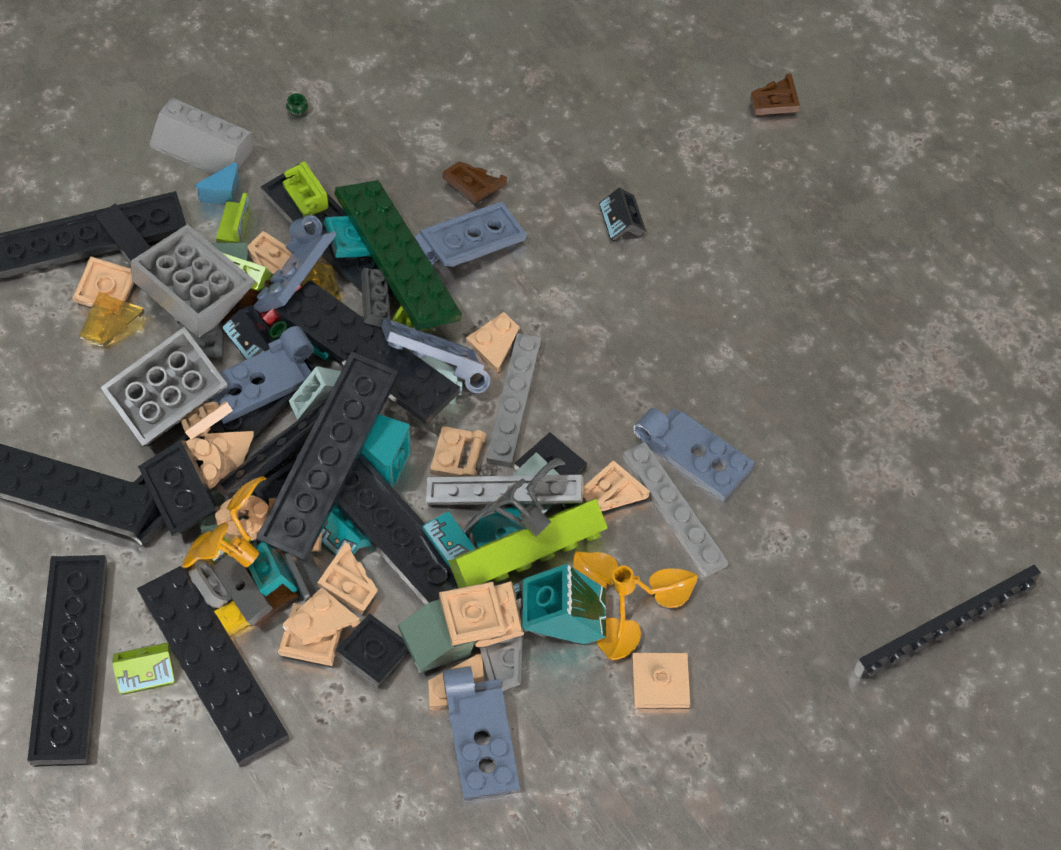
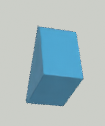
[195,162,240,205]

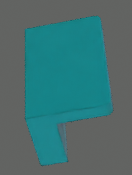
[248,542,298,596]

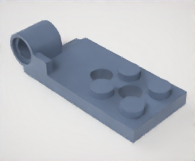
[414,202,527,267]
[253,215,336,313]
[381,318,490,393]
[210,326,314,424]
[633,408,755,501]
[443,666,520,800]

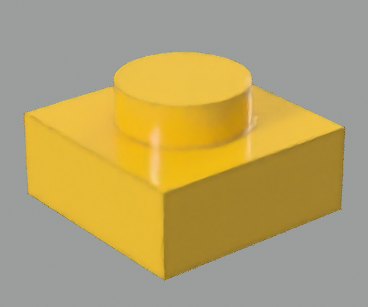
[214,601,250,636]

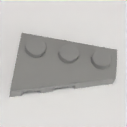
[479,598,523,691]

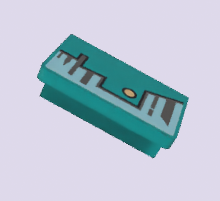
[322,505,371,555]
[423,511,475,568]

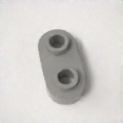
[189,560,231,608]

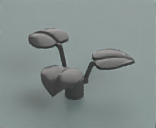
[463,458,565,538]

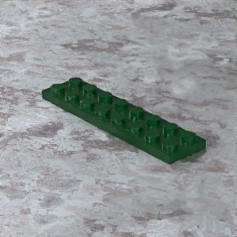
[334,180,462,331]

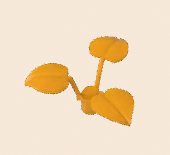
[181,476,266,568]
[573,551,698,660]

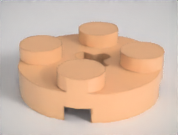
[186,438,225,489]
[215,495,270,541]

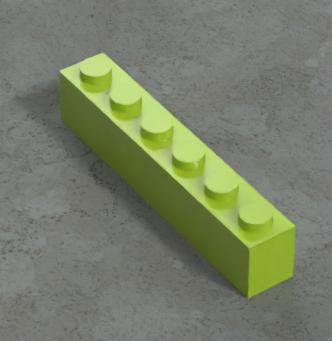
[448,499,608,588]

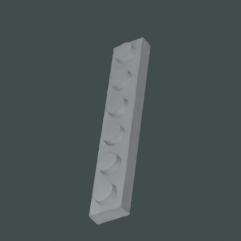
[486,333,541,468]
[622,442,728,578]
[426,475,583,505]

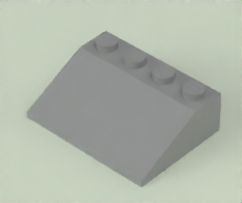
[130,224,255,338]
[100,327,229,447]

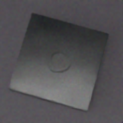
[514,432,587,475]
[334,613,409,687]

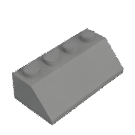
[149,98,253,174]

